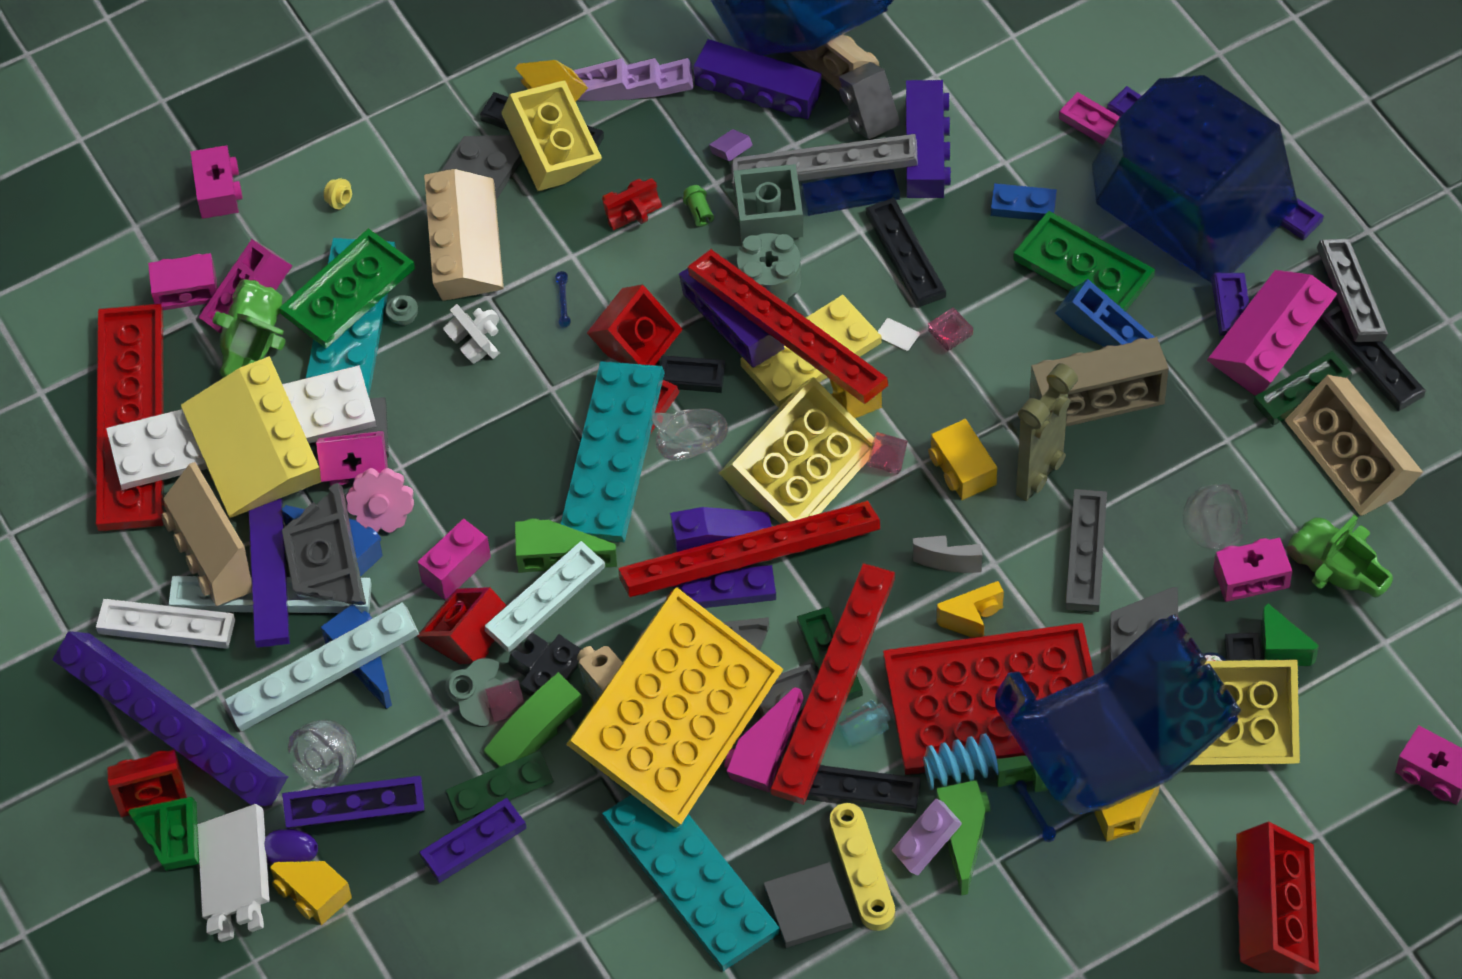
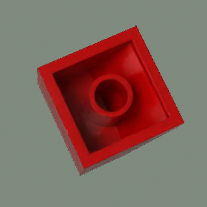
[587,284,683,366]
[417,587,507,664]
[107,750,187,818]

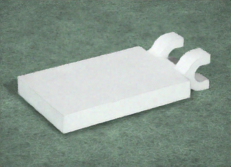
[197,804,269,942]

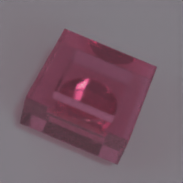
[928,307,973,351]
[867,432,908,474]
[485,680,524,722]

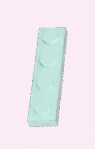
[485,541,605,653]

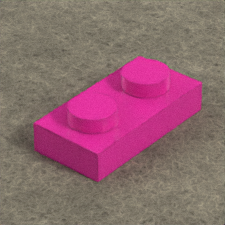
[1059,92,1128,148]

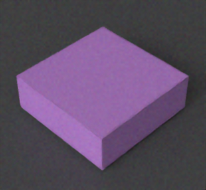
[709,129,753,161]

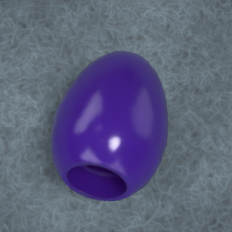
[264,828,318,867]

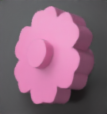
[346,468,414,533]

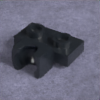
[509,632,582,696]

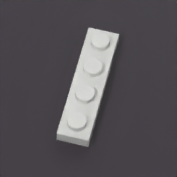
[96,599,235,649]

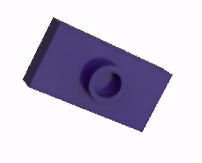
[1211,273,1249,336]

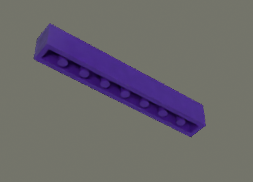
[52,631,288,806]

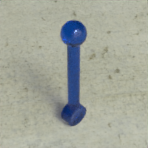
[555,271,571,327]
[1014,780,1056,842]

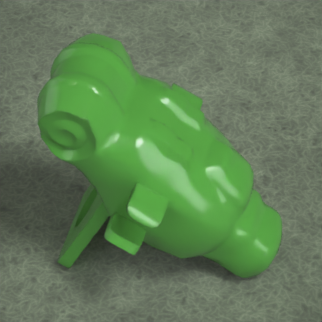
[212,279,286,378]
[1286,515,1393,598]

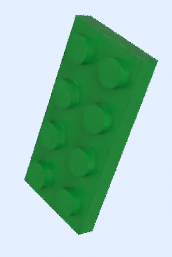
[1013,211,1155,312]
[279,228,415,348]

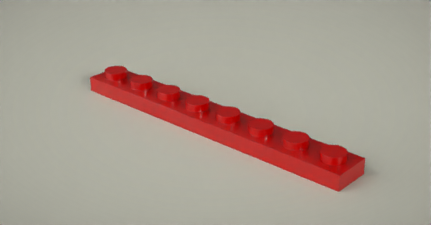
[688,249,888,404]
[618,501,880,597]
[771,563,895,805]

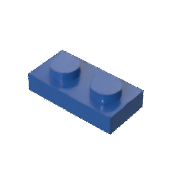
[991,183,1057,221]

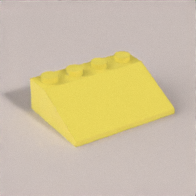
[181,356,321,518]
[719,377,882,524]
[1156,660,1300,765]

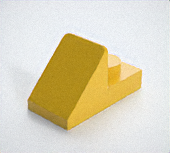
[936,581,1004,638]

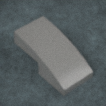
[912,535,982,573]

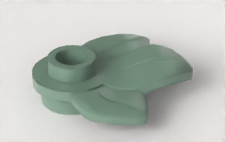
[445,658,512,726]

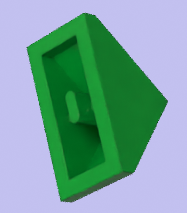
[1261,603,1319,666]

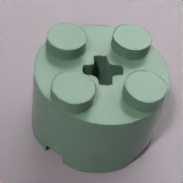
[737,233,801,303]

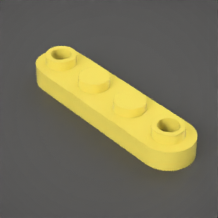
[830,803,895,931]

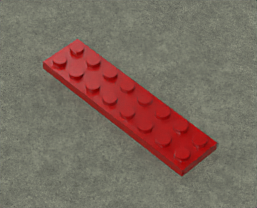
[96,304,164,531]

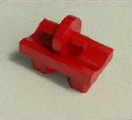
[602,178,662,231]

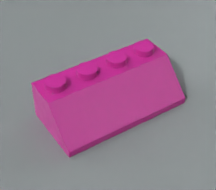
[1207,270,1337,396]

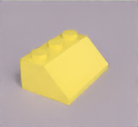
[501,80,602,191]

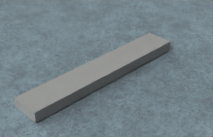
[732,134,918,188]

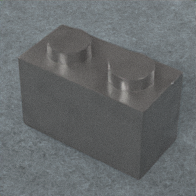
[839,62,901,139]

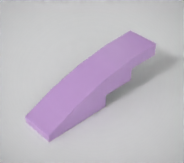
[573,58,693,101]

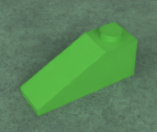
[515,518,618,573]
[936,780,990,895]

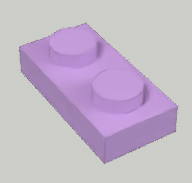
[892,799,962,875]

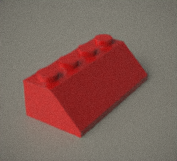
[1236,821,1319,974]

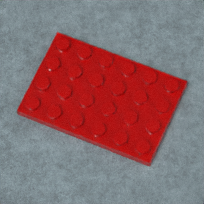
[883,623,1109,775]

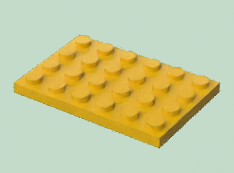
[566,587,783,828]

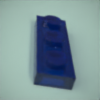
[802,169,900,216]

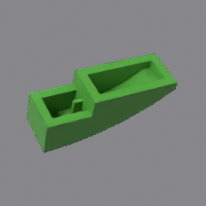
[484,672,582,768]

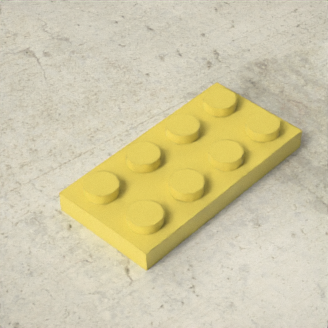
[740,295,882,408]

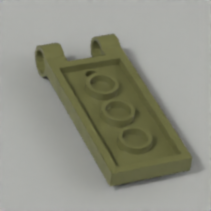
[1016,363,1078,501]

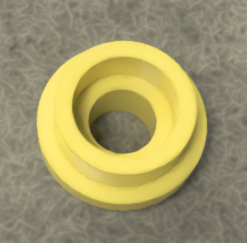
[324,178,352,210]

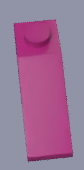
[199,239,292,333]
[725,687,804,792]

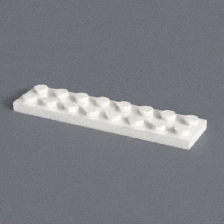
[106,365,376,490]

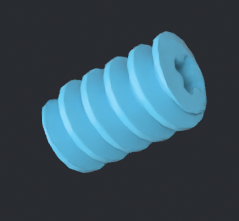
[923,733,998,790]

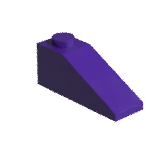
[670,507,772,552]

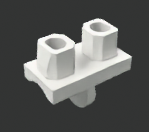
[443,304,500,364]

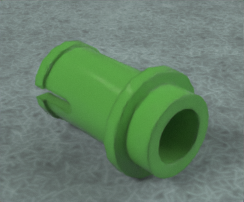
[683,185,714,227]

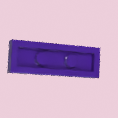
[674,565,776,608]
[420,798,527,883]

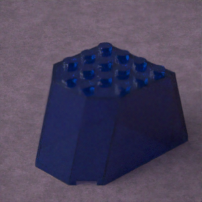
[1092,75,1298,283]

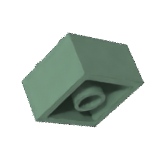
[733,164,804,243]

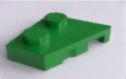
[129,797,199,870]

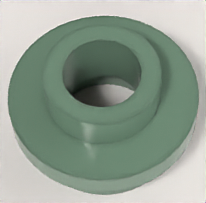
[386,295,418,326]

